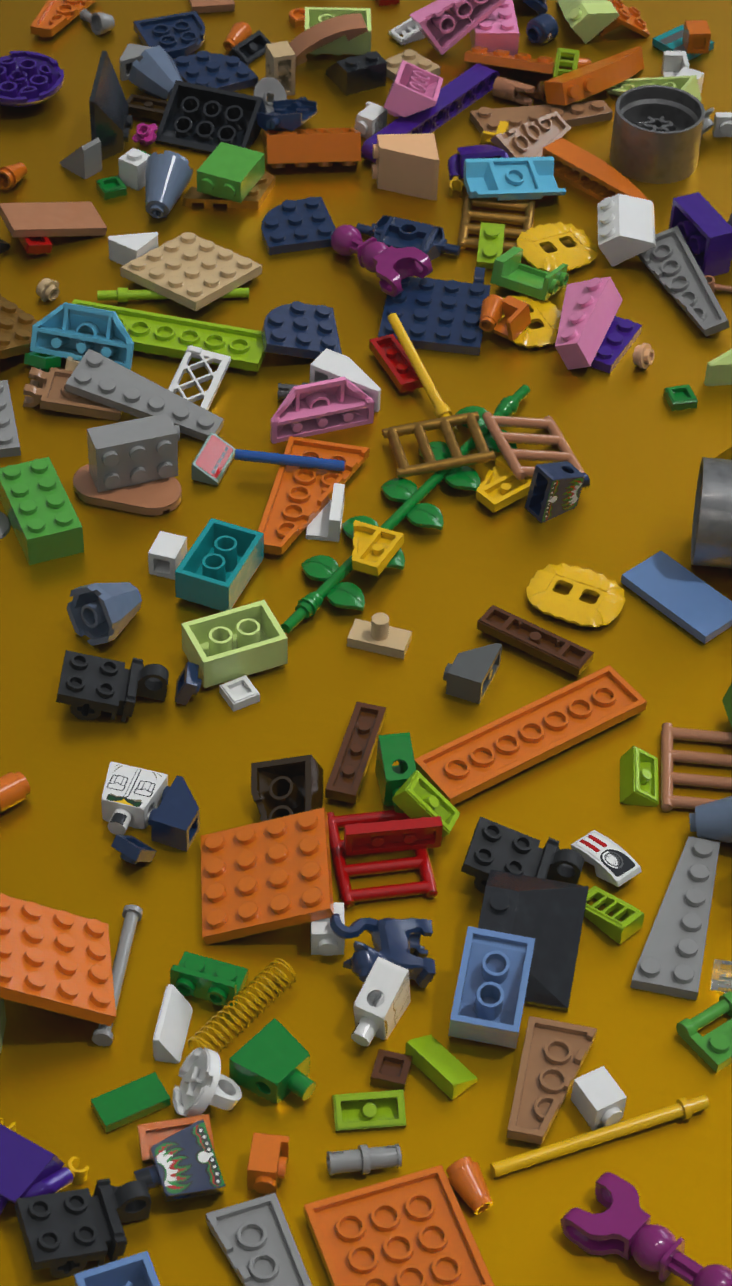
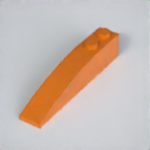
[544,46,644,106]
[542,137,648,201]

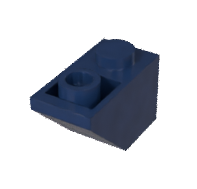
[148,775,200,852]

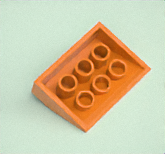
[261,127,361,168]

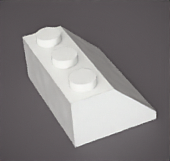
[597,194,656,267]

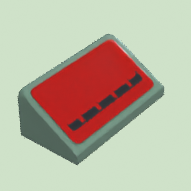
[191,432,236,486]

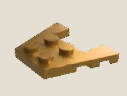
[183,171,276,209]

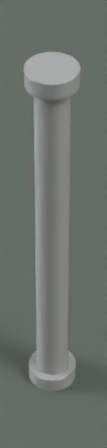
[92,904,143,1046]

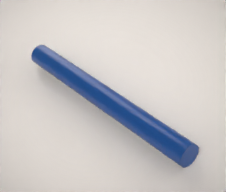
[235,449,345,472]

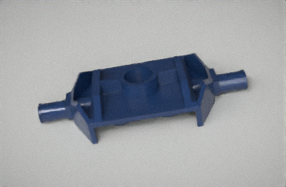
[257,97,317,132]
[356,215,461,261]

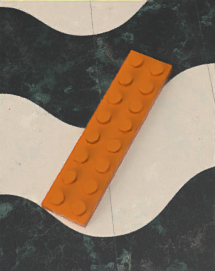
[414,665,647,805]

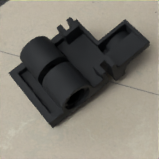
[56,650,169,722]
[461,817,584,894]
[14,1178,152,1278]

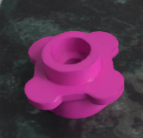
[132,123,158,146]

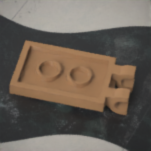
[23,367,122,421]

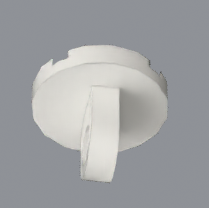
[173,1047,242,1117]

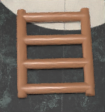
[482,412,585,480]
[660,722,732,812]

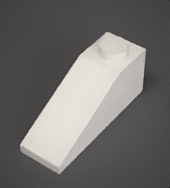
[310,348,381,412]

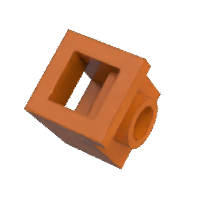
[247,1132,289,1194]

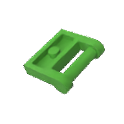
[676,991,732,1073]

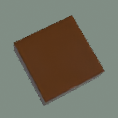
[370,1049,413,1092]

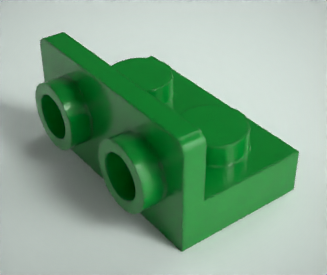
[170,951,248,1006]

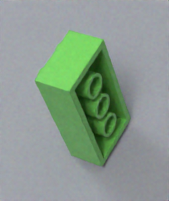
[0,457,84,565]

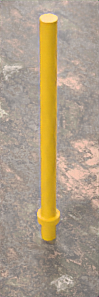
[490,1095,710,1178]

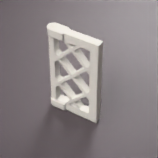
[168,345,231,410]

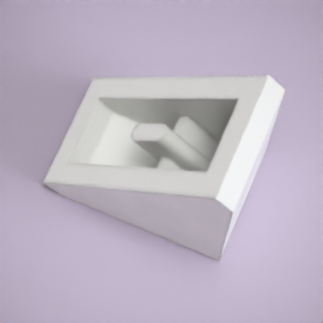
[108,232,158,265]

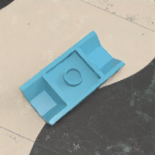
[463,157,566,200]

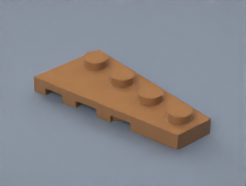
[490,111,571,158]
[507,1016,597,1145]

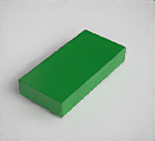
[91,1072,171,1133]

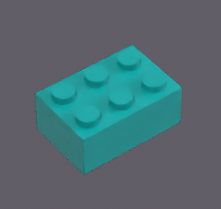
[175,518,264,611]

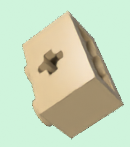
[265,41,296,96]

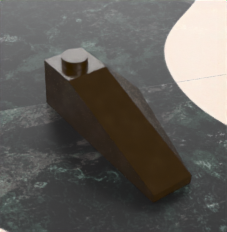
[251,755,323,822]

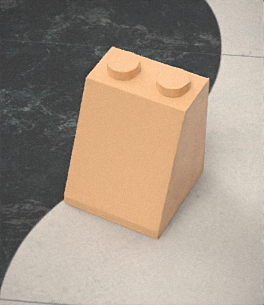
[372,133,439,200]

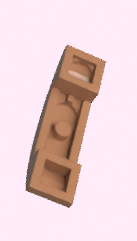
[289,13,368,67]

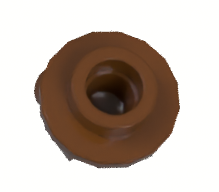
[520,81,547,103]

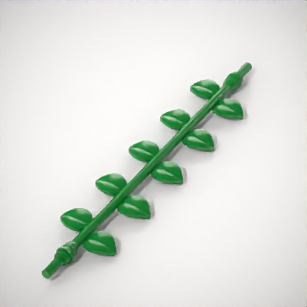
[281,385,530,634]

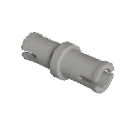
[326,1144,402,1175]

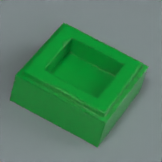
[96,175,127,200]
[663,385,698,411]

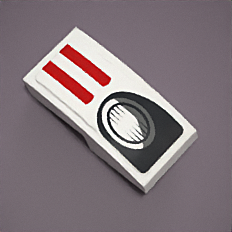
[571,830,642,887]

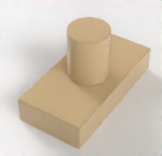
[347,612,412,659]

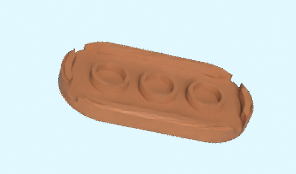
[73,464,182,516]

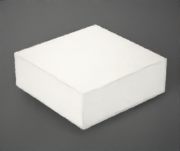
[219,675,260,712]

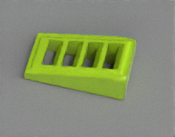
[553,48,580,78]
[584,886,644,945]

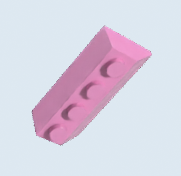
[383,60,444,117]

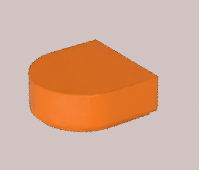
[289,8,305,28]

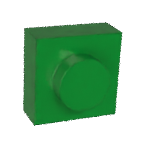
[24,352,62,372]

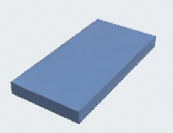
[621,551,732,644]

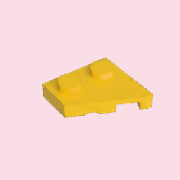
[476,455,532,513]
[352,520,405,576]

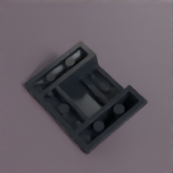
[89,51,133,161]
[478,870,589,1011]

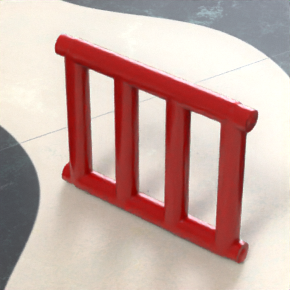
[327,810,438,908]

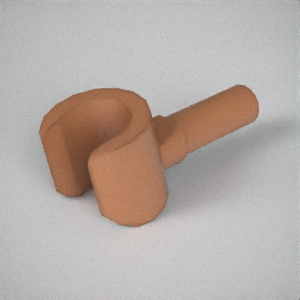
[704,275,732,293]

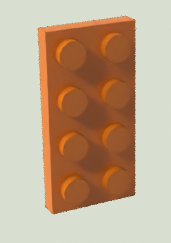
[464,46,555,74]

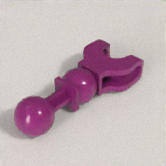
[331,225,433,297]
[561,1172,732,1286]

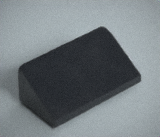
[227,30,271,65]

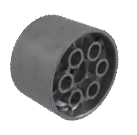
[609,85,705,184]
[691,457,732,569]

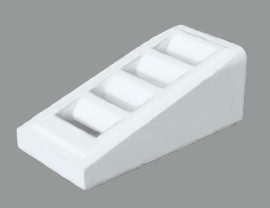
[388,18,426,45]

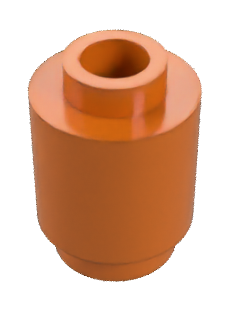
[0,771,31,813]

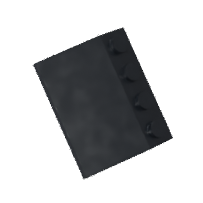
[155,80,267,154]

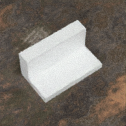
[306,483,345,542]

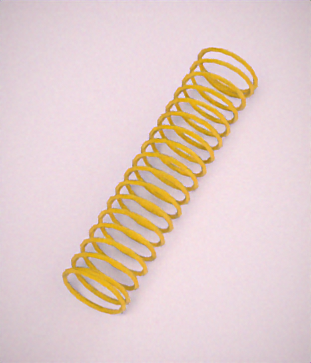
[188,958,296,1054]

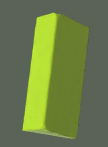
[620,746,659,807]
[392,770,461,838]
[405,1035,478,1100]
[331,1089,406,1131]

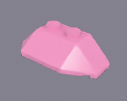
[270,377,374,444]

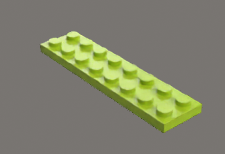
[72,299,266,372]

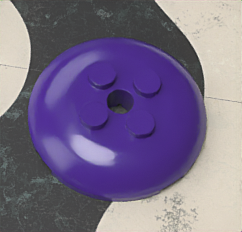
[0,51,64,108]

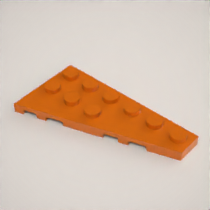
[258,436,370,555]

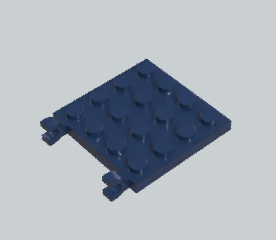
[378,267,491,356]

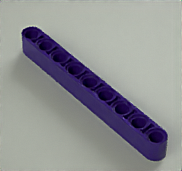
[361,63,499,164]

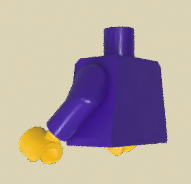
[448,144,510,197]
[0,1117,89,1215]

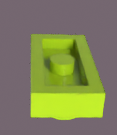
[476,222,505,269]

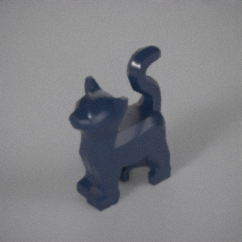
[330,914,436,988]

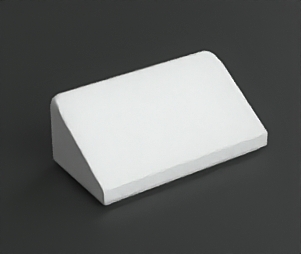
[153,984,193,1064]

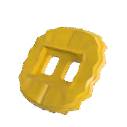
[517,221,598,273]
[498,293,561,349]
[526,562,626,628]

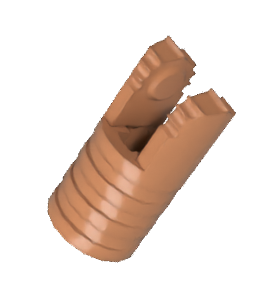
[492,76,535,106]

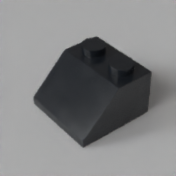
[326,51,387,96]

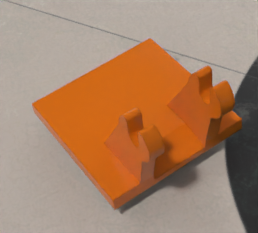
[599,0,650,38]

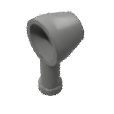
[79,9,115,35]

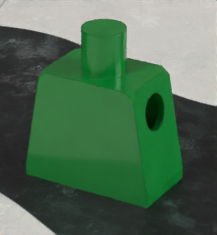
[375,732,416,813]
[229,1018,317,1104]

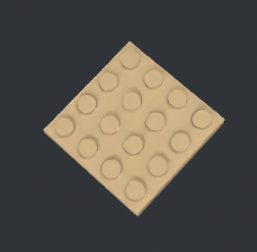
[120,232,262,311]

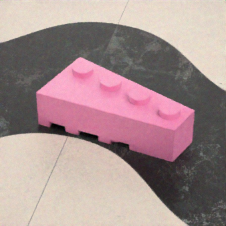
[410,0,506,55]
[555,276,623,370]

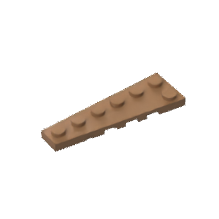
[469,100,613,134]

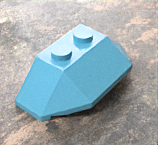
[30,302,134,370]

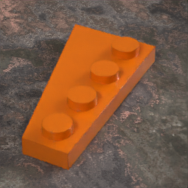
[30,0,97,38]

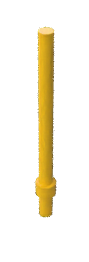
[387,313,458,435]

